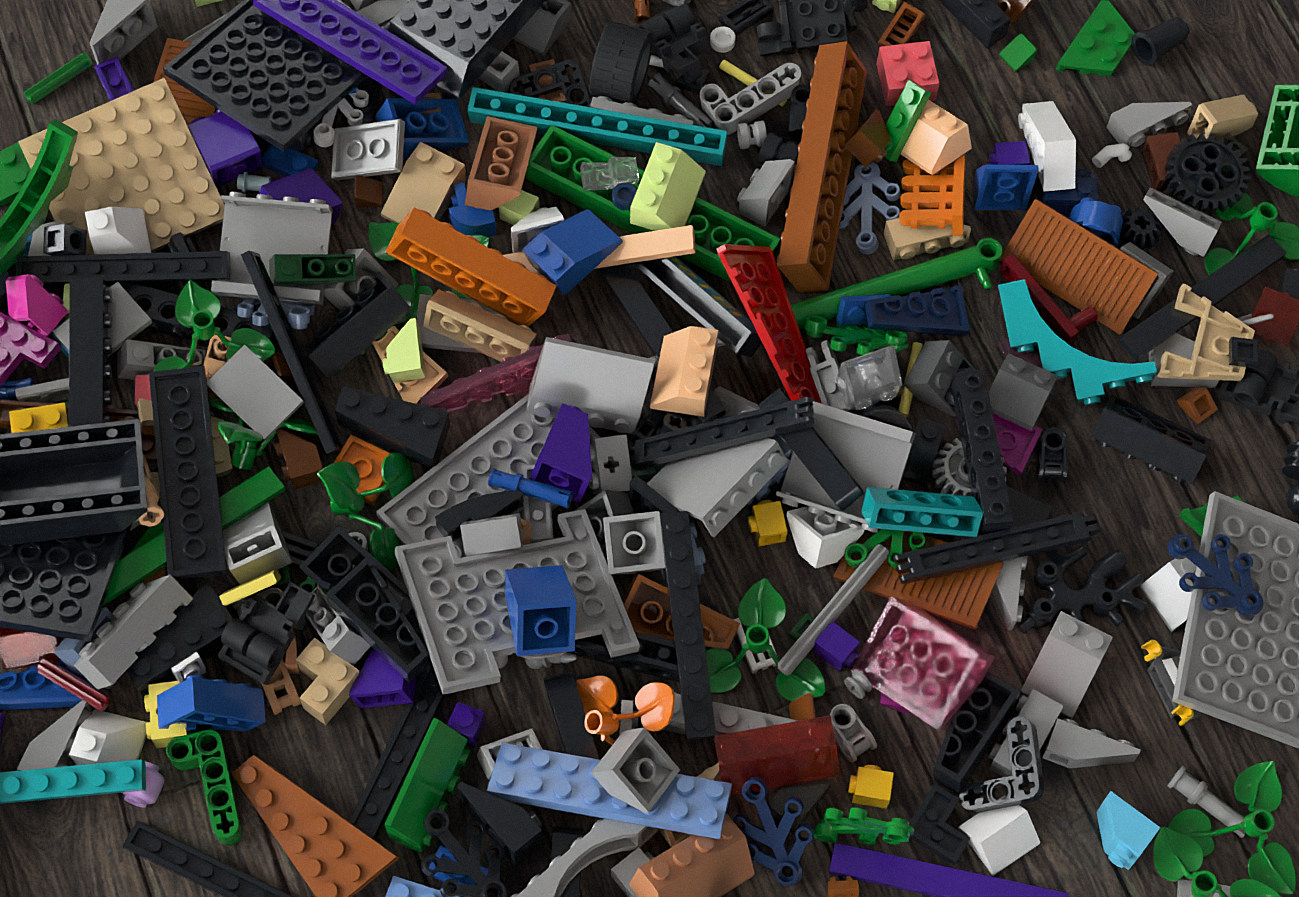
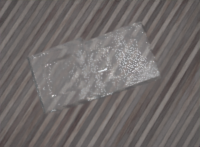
[580,157,639,190]

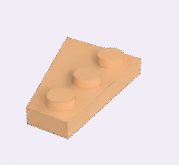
[372,325,448,405]

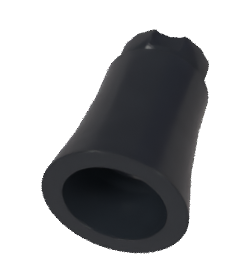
[1132,17,1190,65]

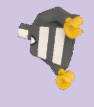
[1141,640,1203,726]

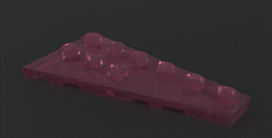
[420,334,577,412]

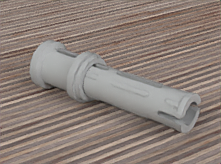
[1167,766,1245,838]

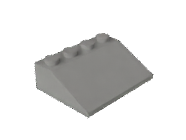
[526,337,655,434]

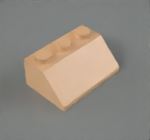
[901,100,972,175]
[650,326,718,417]

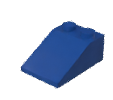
[376,98,469,159]
[972,164,1039,210]
[522,209,623,296]

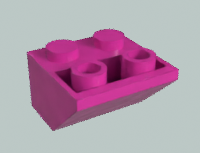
[6,274,68,336]

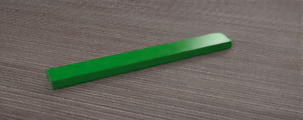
[103,467,285,606]

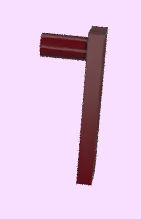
[1000,254,1098,346]

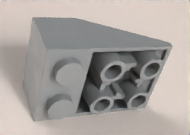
[223,501,293,585]

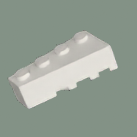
[1018,101,1076,191]

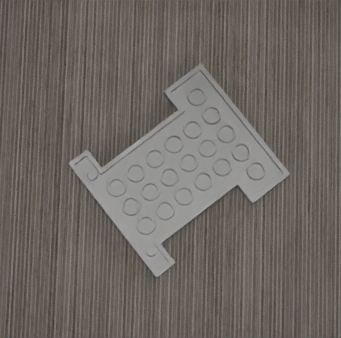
[395,509,640,695]

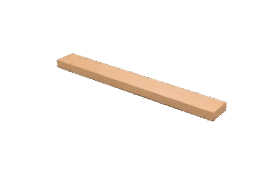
[503,225,696,274]

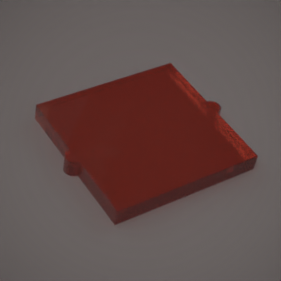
[1248,286,1299,346]

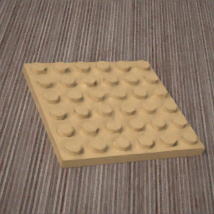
[18,78,225,255]

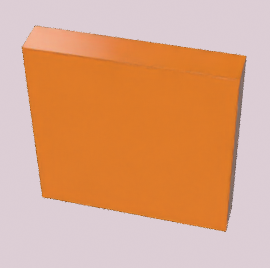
[334,435,391,506]

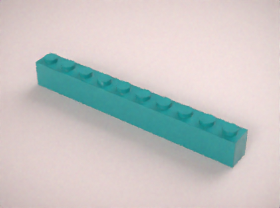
[467,87,727,166]

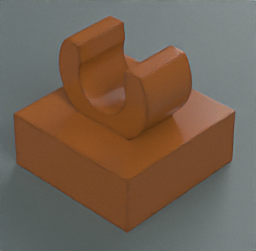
[827,876,859,897]

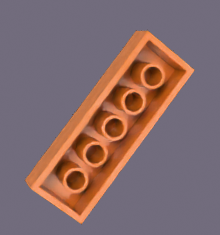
[386,207,557,327]

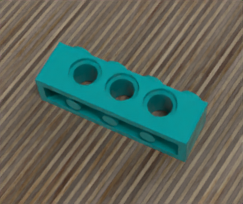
[861,487,983,537]

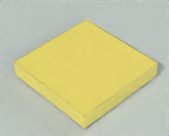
[219,569,281,606]

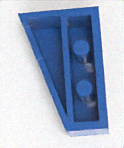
[157,675,265,731]

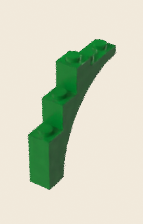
[0,119,78,276]

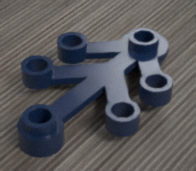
[1167,534,1264,616]
[732,777,815,886]

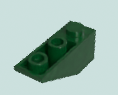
[269,254,356,287]

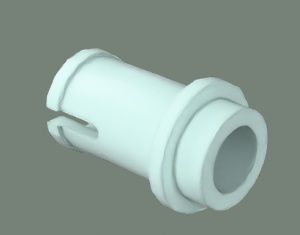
[237,172,271,193]

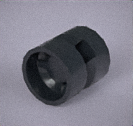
[757,132,799,175]

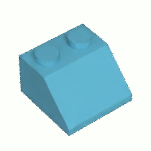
[1096,791,1161,870]

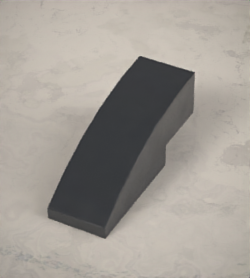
[435,490,524,541]

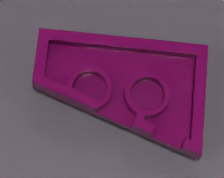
[956,413,1043,477]

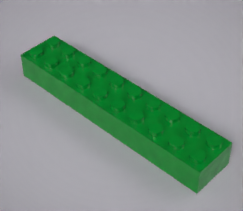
[526,125,781,284]

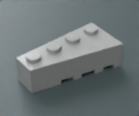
[74,575,193,690]

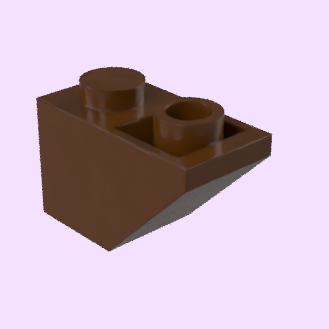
[274,429,323,490]

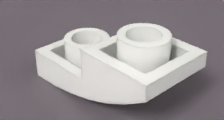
[171,652,206,683]

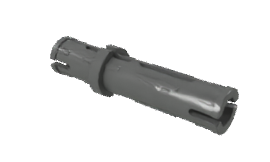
[648,73,714,128]

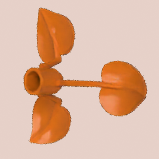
[575,676,675,745]

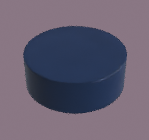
[612,183,637,210]

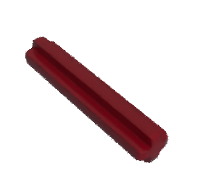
[37,658,111,711]

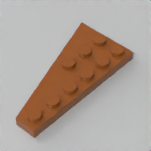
[231,755,400,897]

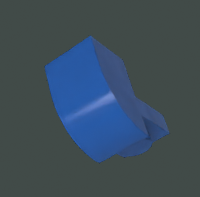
[449,182,497,237]

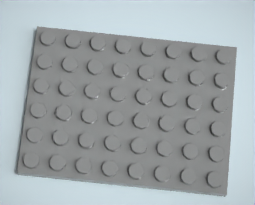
[1172,491,1299,748]

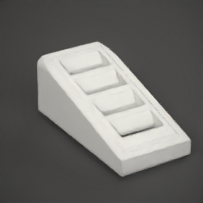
[477,728,543,780]

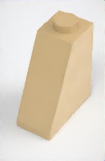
[1187,95,1258,141]

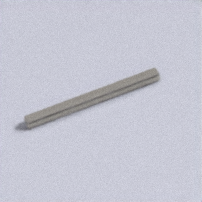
[778,544,889,675]

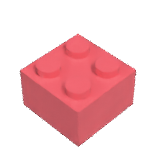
[876,41,939,106]

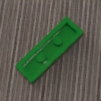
[884,80,931,162]

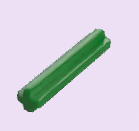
[24,52,93,104]

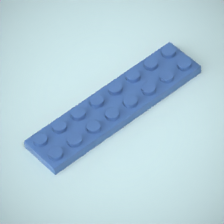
[487,743,732,839]

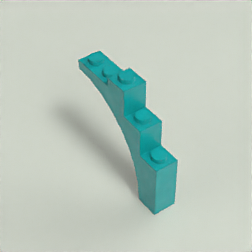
[998,279,1157,405]

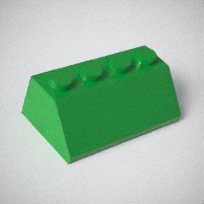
[385,718,472,853]

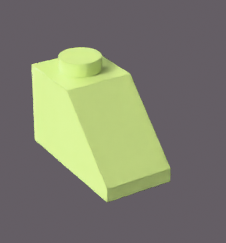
[383,318,426,383]

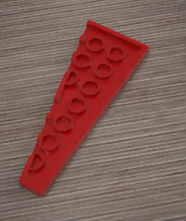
[716,244,822,404]

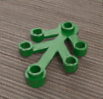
[804,316,909,356]
[845,525,926,569]
[814,808,914,845]

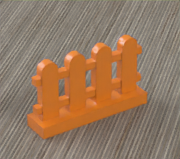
[899,153,966,236]

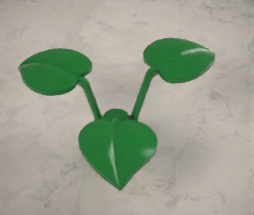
[1204,192,1299,275]
[368,222,490,324]
[153,280,275,372]
[208,397,318,470]
[317,453,414,572]
[706,578,825,702]
[1167,761,1296,895]
[1153,827,1281,897]

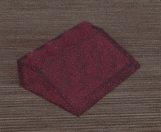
[851,597,995,730]

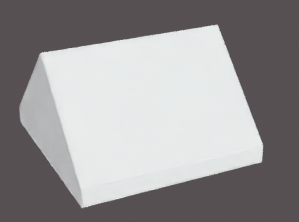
[957,795,1040,876]

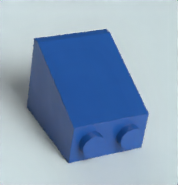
[505,565,576,656]

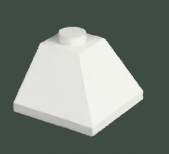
[85,207,152,254]
[511,207,564,253]
[787,506,865,568]
[69,709,147,765]

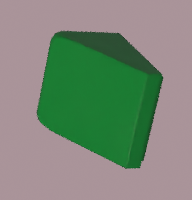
[999,33,1037,72]

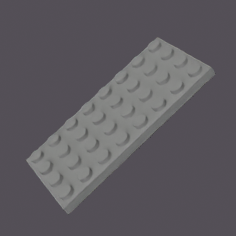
[376,394,610,558]

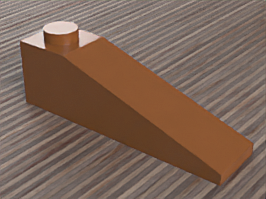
[622,574,740,649]

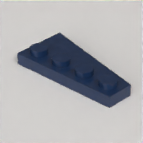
[865,285,970,336]

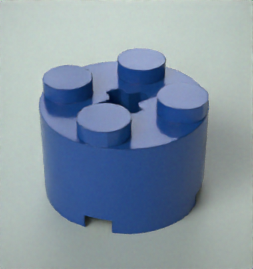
[1069,197,1123,247]

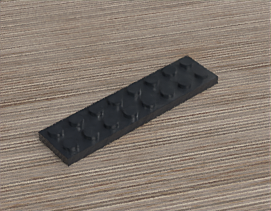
[149,366,227,580]

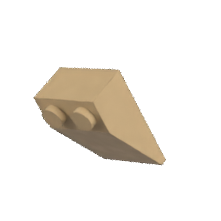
[381,142,467,223]

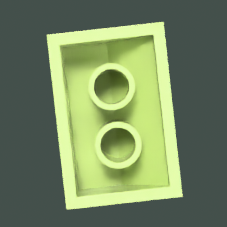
[630,142,706,231]

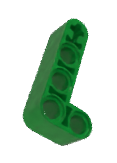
[166,730,243,846]

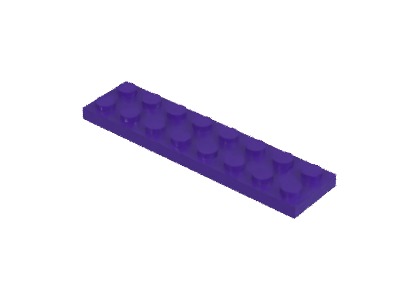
[253,0,448,105]

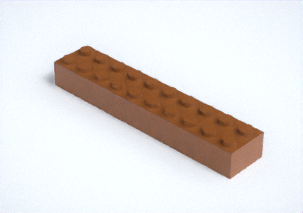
[777,41,867,293]

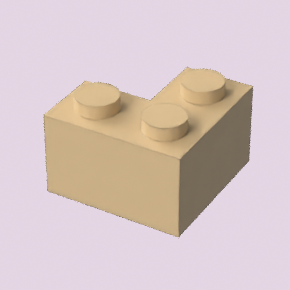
[296,638,360,725]

